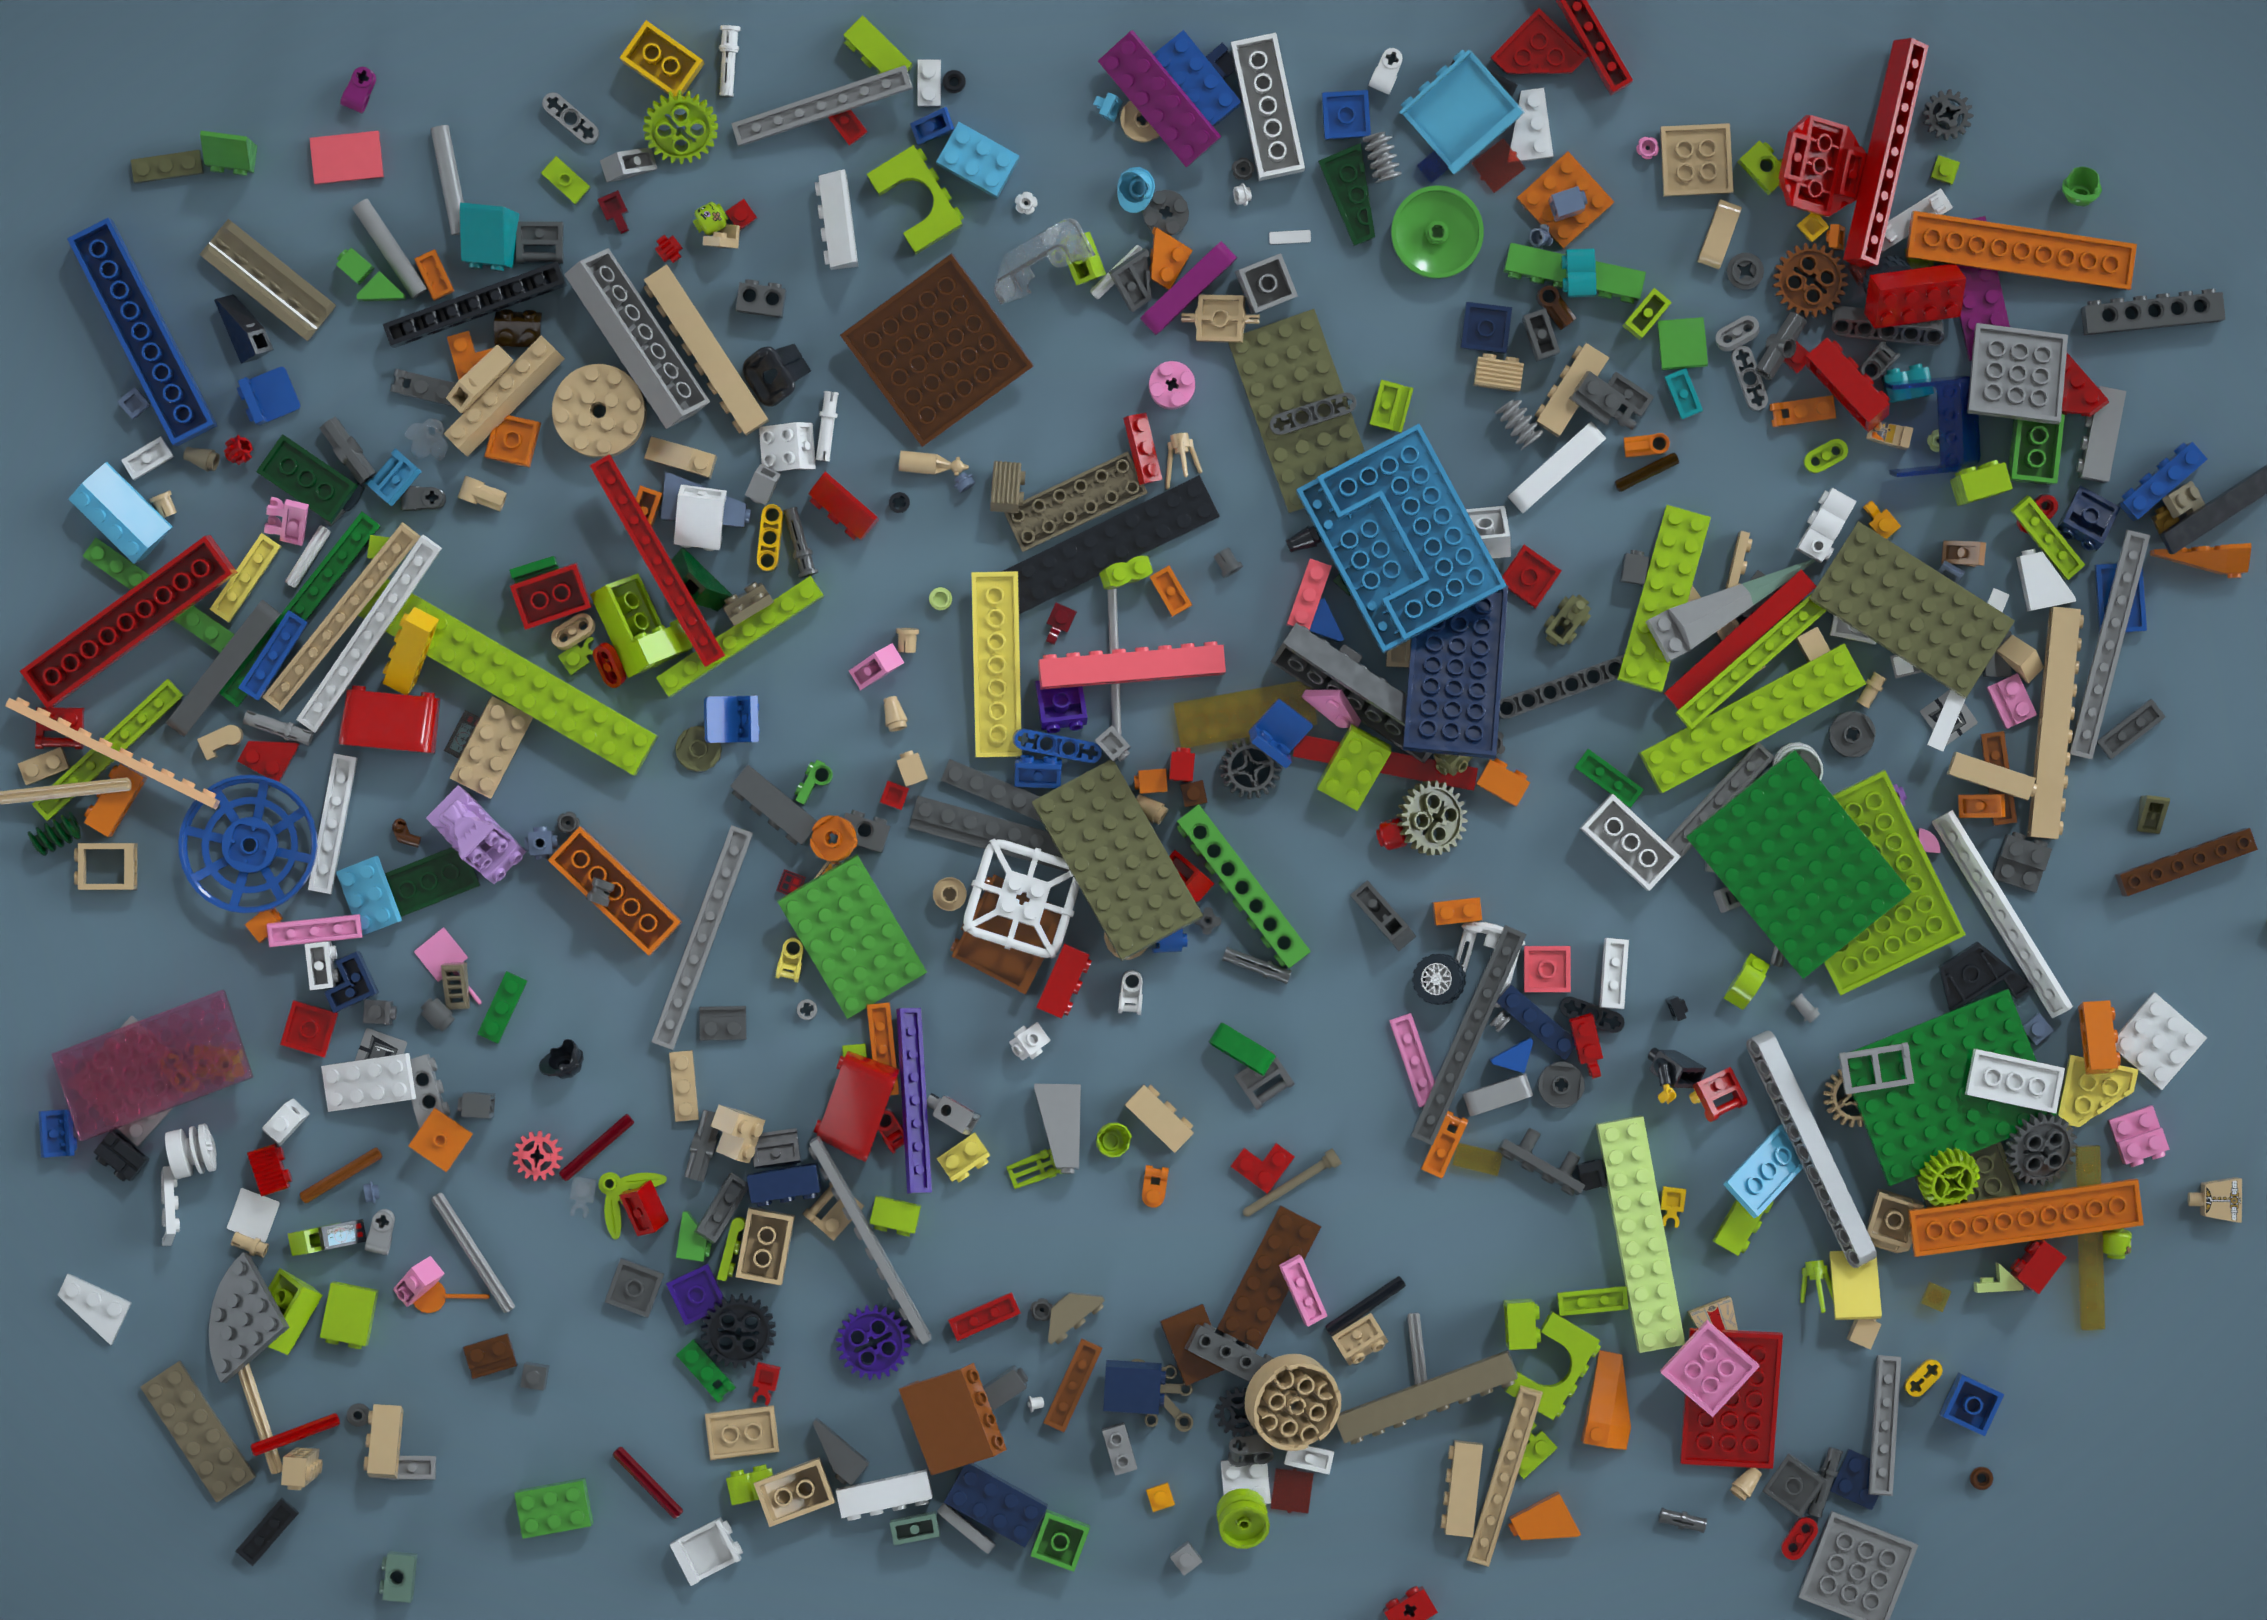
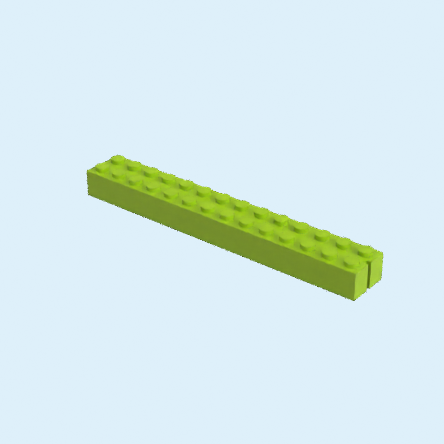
[358,578,659,776]

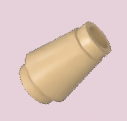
[884,696,908,732]
[1136,794,1168,825]
[1730,1468,1762,1501]

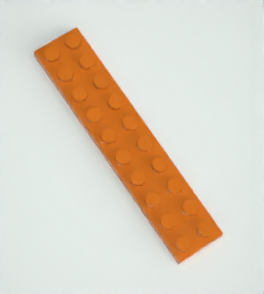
[1906,211,2137,290]
[1908,1179,2144,1257]

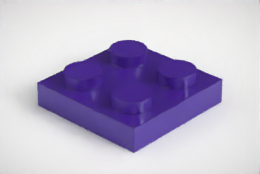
[666,1263,723,1325]

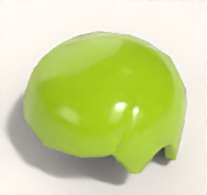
[1096,1123,1132,1158]

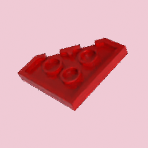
[1490,8,1588,74]
[2062,353,2109,417]

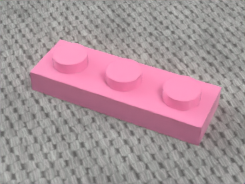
[1279,1254,1327,1327]

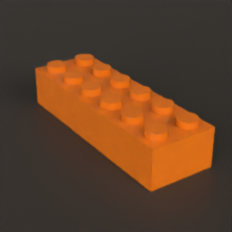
[548,826,682,956]

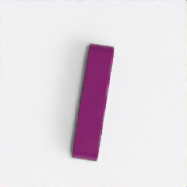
[1140,241,1237,335]

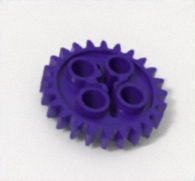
[836,1304,911,1380]

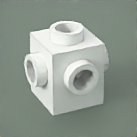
[1009,1022,1051,1061]

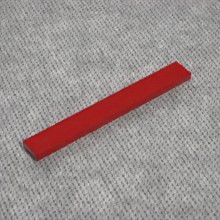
[1664,569,1817,710]
[1292,735,1478,791]

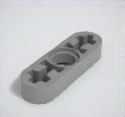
[542,92,599,145]
[1731,346,1768,411]
[937,1503,996,1554]

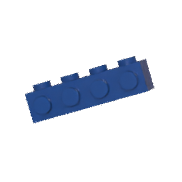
[2118,442,2208,521]

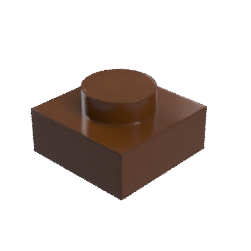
[1180,780,1208,807]

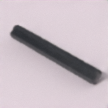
[1325,1276,1406,1336]

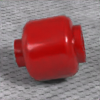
[1376,817,1408,850]

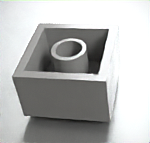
[1235,253,1298,314]

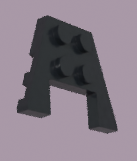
[1938,942,2034,1012]

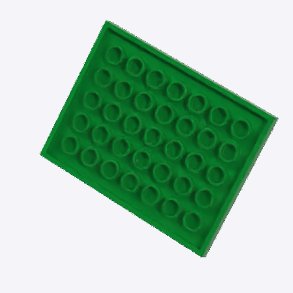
[1686,749,1912,979]
[1838,989,2058,1186]

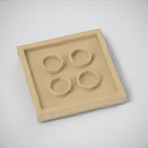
[1660,123,1733,197]

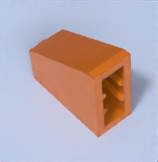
[1508,1491,1581,1540]

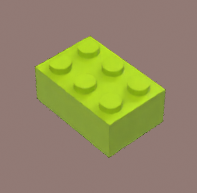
[1950,460,2013,506]
[1317,724,1392,811]

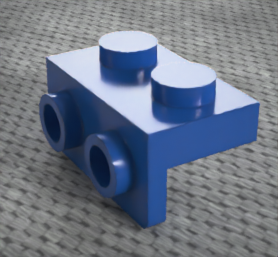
[1014,755,1062,788]
[39,1109,77,1158]

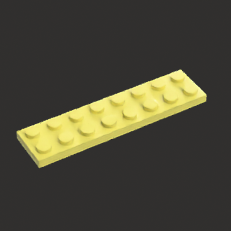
[971,571,1022,757]

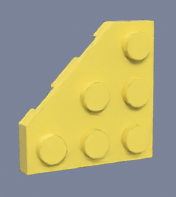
[2057,1055,2139,1127]

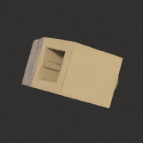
[446,345,514,413]

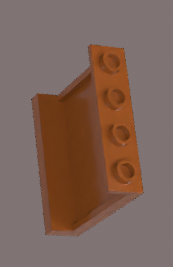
[950,874,1061,995]
[899,1363,1007,1476]

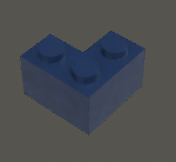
[324,951,379,1013]

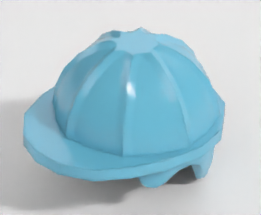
[1117,167,1155,213]

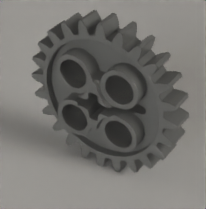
[2005,1112,2078,1186]

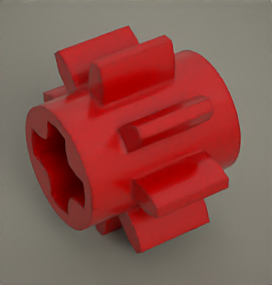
[655,234,683,263]
[223,435,253,465]

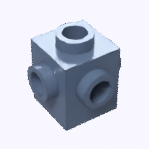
[524,827,558,860]

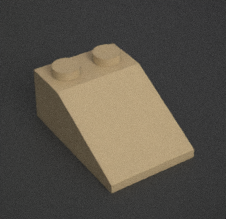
[754,1457,835,1527]

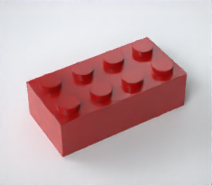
[1864,264,1966,329]
[1806,338,1890,433]

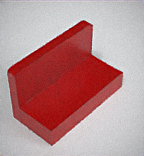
[619,1180,669,1236]

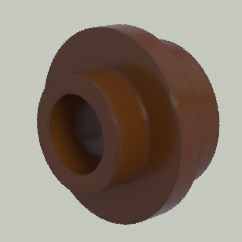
[1970,1467,1993,1490]

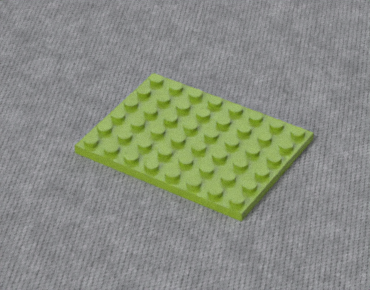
[1824,769,1966,996]

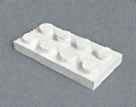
[1965,1049,2065,1113]
[321,1053,416,1112]

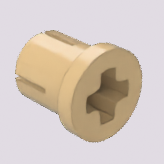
[149,491,177,518]
[896,628,919,653]

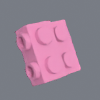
[2108,1105,2170,1167]

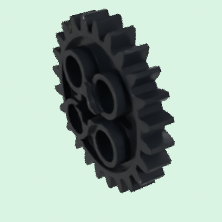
[701,1293,776,1369]

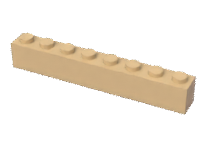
[643,264,769,436]

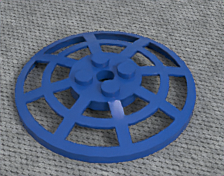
[178,775,318,914]

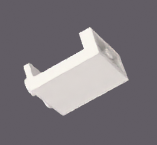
[674,485,727,551]
[670,1517,743,1586]

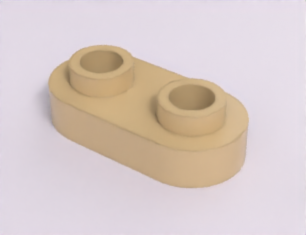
[551,613,595,650]

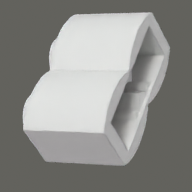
[1807,488,1857,541]

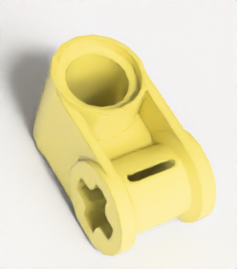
[775,937,804,983]

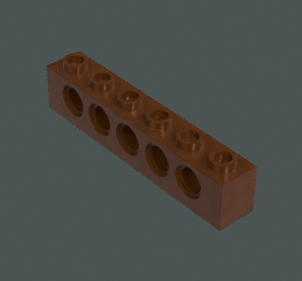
[2115,828,2258,896]

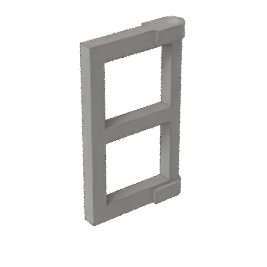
[1839,1042,1914,1095]

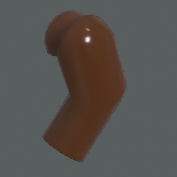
[392,818,421,848]

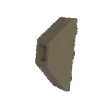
[1048,1292,1105,1344]

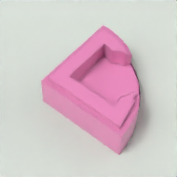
[1918,828,1940,853]

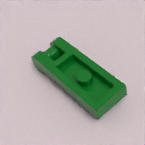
[676,1339,736,1403]

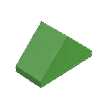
[357,271,406,301]

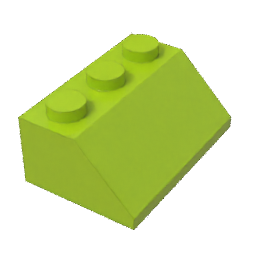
[268,1268,323,1355]

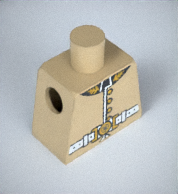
[2188,1177,2242,1223]

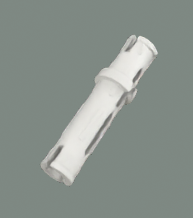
[815,391,839,462]

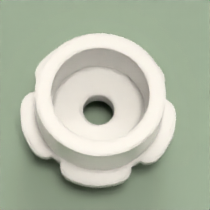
[1233,183,1252,206]
[1015,192,1038,215]

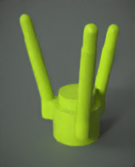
[1800,1260,1833,1313]

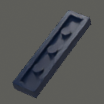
[1496,983,1576,1060]

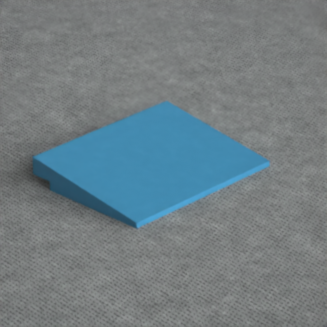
[1296,424,1507,654]

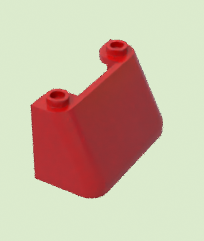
[339,685,440,754]
[813,1051,900,1162]

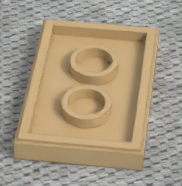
[705,1405,779,1460]

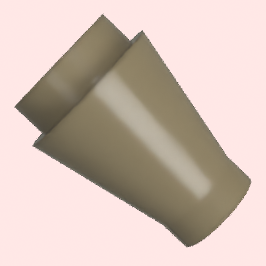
[183,447,220,472]

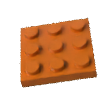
[1516,151,1614,249]

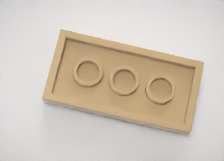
[449,695,533,799]

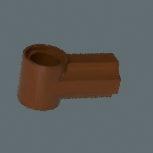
[1536,286,1577,330]

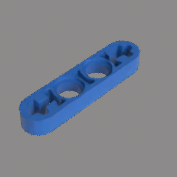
[1013,729,1102,763]

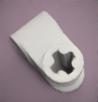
[1368,48,1403,95]
[1118,970,1143,1015]

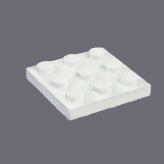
[2115,992,2207,1090]

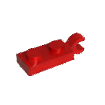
[1569,1013,1603,1079]

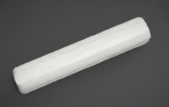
[1090,245,1142,299]
[285,526,331,588]

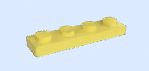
[210,533,282,623]

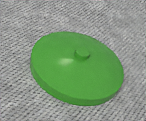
[1391,186,1484,279]

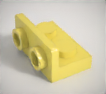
[937,1132,990,1183]

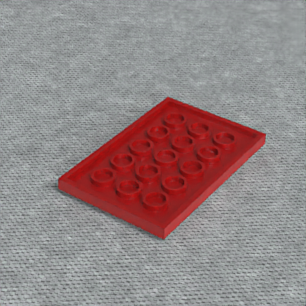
[1680,1328,1783,1469]

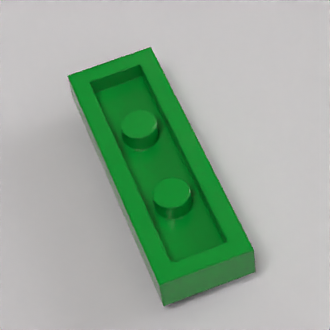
[1574,749,1644,808]
[477,971,528,1044]

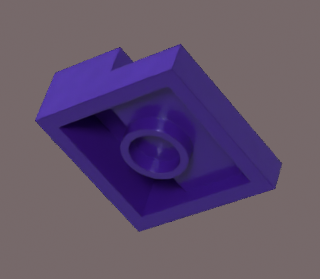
[1035,681,1088,733]

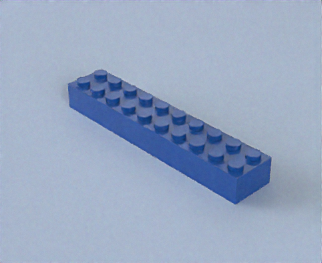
[67,218,218,447]

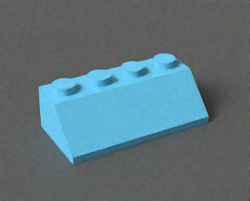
[68,462,173,564]

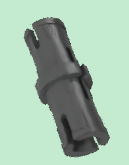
[1658,1508,1707,1533]

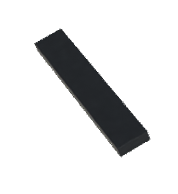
[2160,465,2267,554]

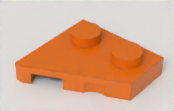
[1149,227,1193,290]

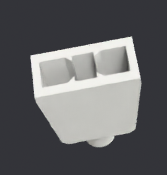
[262,1098,310,1146]

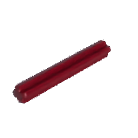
[559,1114,634,1181]
[612,1446,683,1519]

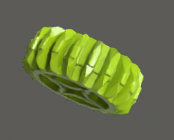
[1918,1147,1980,1206]

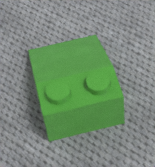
[200,131,257,176]

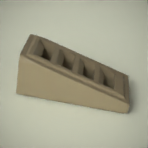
[441,962,470,1009]

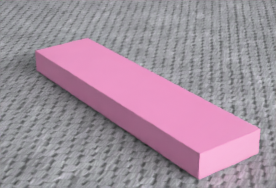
[267,914,363,947]
[1389,1013,1435,1108]

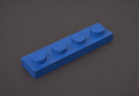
[238,610,309,701]

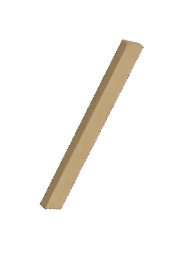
[1467,1385,1543,1567]

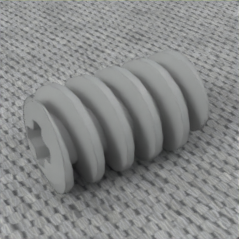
[1363,132,1402,183]
[1494,400,1543,450]

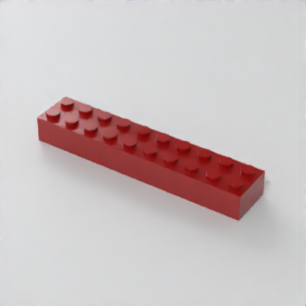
[20,535,238,709]

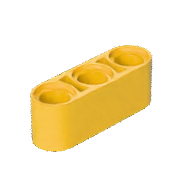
[757,504,784,572]

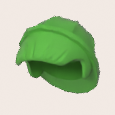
[2062,166,2102,207]

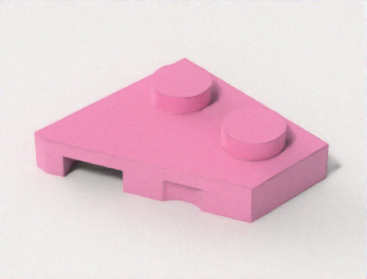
[1302,690,1361,728]

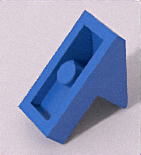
[910,107,954,145]

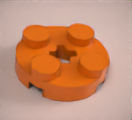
[810,815,858,862]

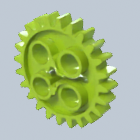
[643,90,718,164]

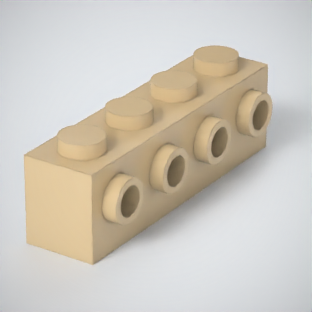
[281,1447,323,1490]

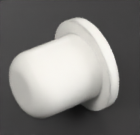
[1027,1396,1044,1412]

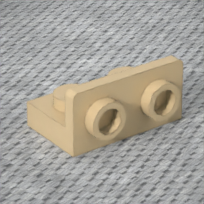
[1332,1313,1388,1365]

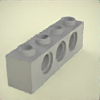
[410,1054,451,1129]

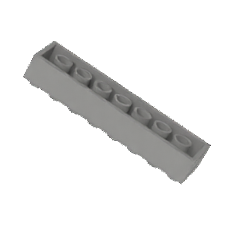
[564,248,710,429]

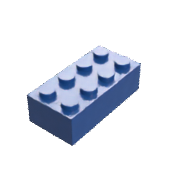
[1153,30,1241,127]

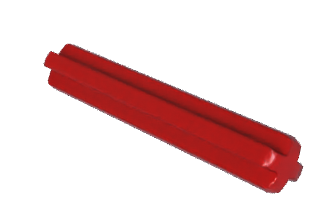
[250,1413,340,1456]

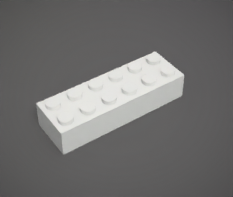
[1230,33,1305,181]

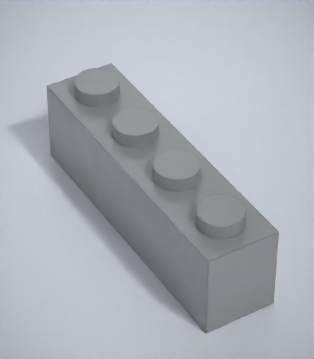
[2076,386,2126,483]

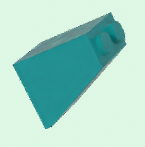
[460,202,520,271]

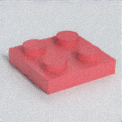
[1524,946,1571,992]

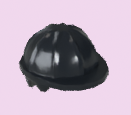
[539,1039,584,1079]

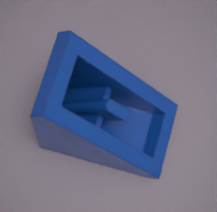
[1310,598,1344,642]
[1489,1037,1533,1073]

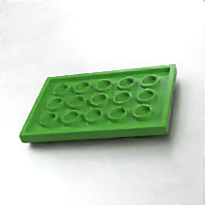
[777,854,927,1019]

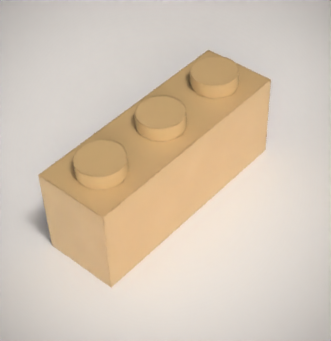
[1125,1084,1194,1153]
[364,1404,404,1479]

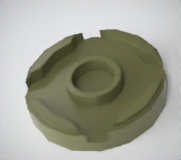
[675,726,722,772]

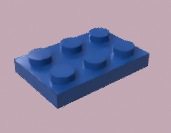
[2095,563,2147,634]

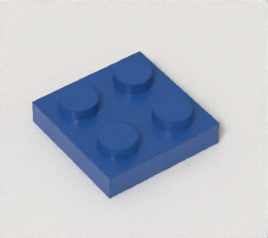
[1322,90,1371,140]

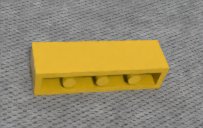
[383,607,439,695]

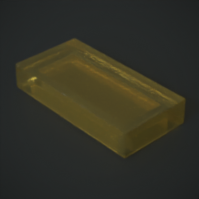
[1452,1143,1502,1176]

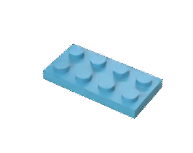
[1723,1124,1803,1218]

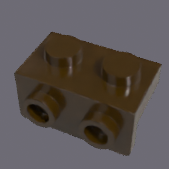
[494,309,542,347]

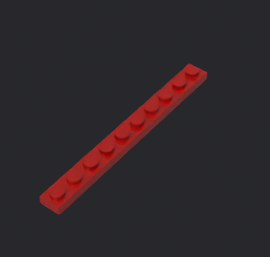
[590,454,726,667]

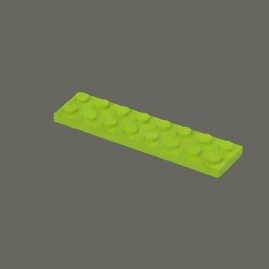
[1617,505,1711,693]

